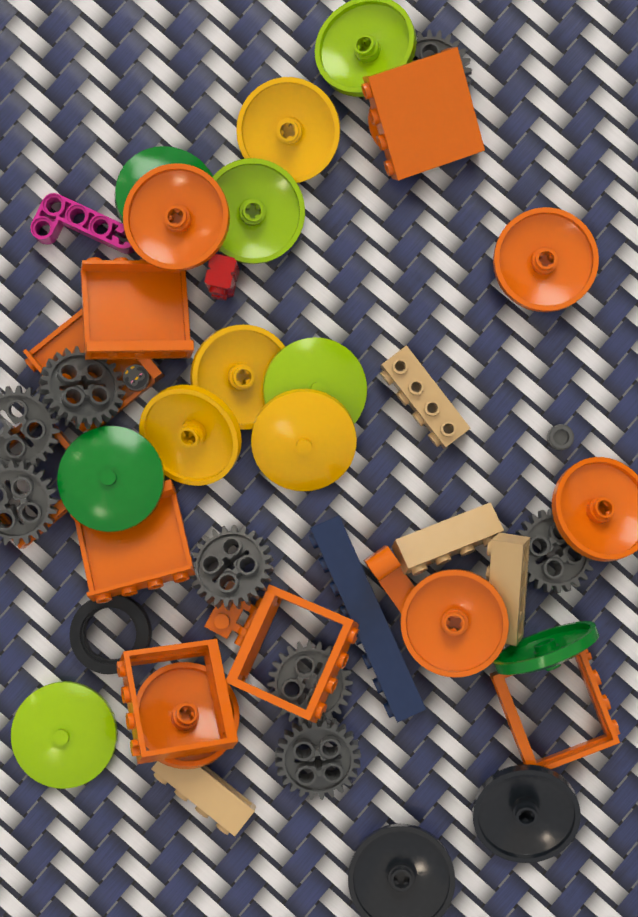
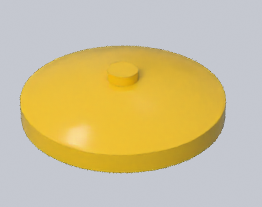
[236,77,340,183]
[190,325,285,430]
[139,385,242,486]
[251,389,357,491]

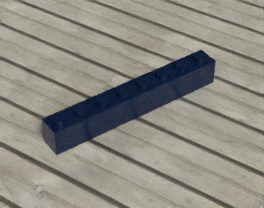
[308,515,426,723]

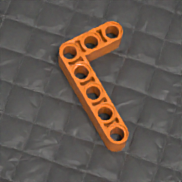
[363,545,415,614]

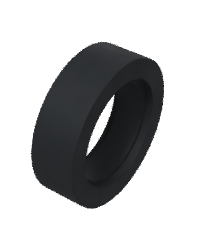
[70,595,152,674]

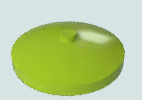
[315,0,417,97]
[212,158,305,264]
[263,337,367,424]
[11,681,118,789]

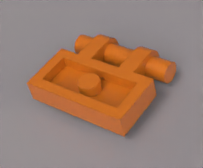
[204,581,263,647]

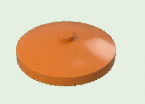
[123,163,230,271]
[493,207,599,312]
[552,457,638,562]
[401,569,509,678]
[137,662,240,769]

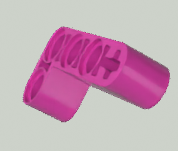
[30,193,135,254]

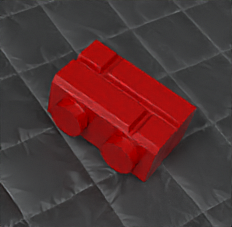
[204,254,240,301]

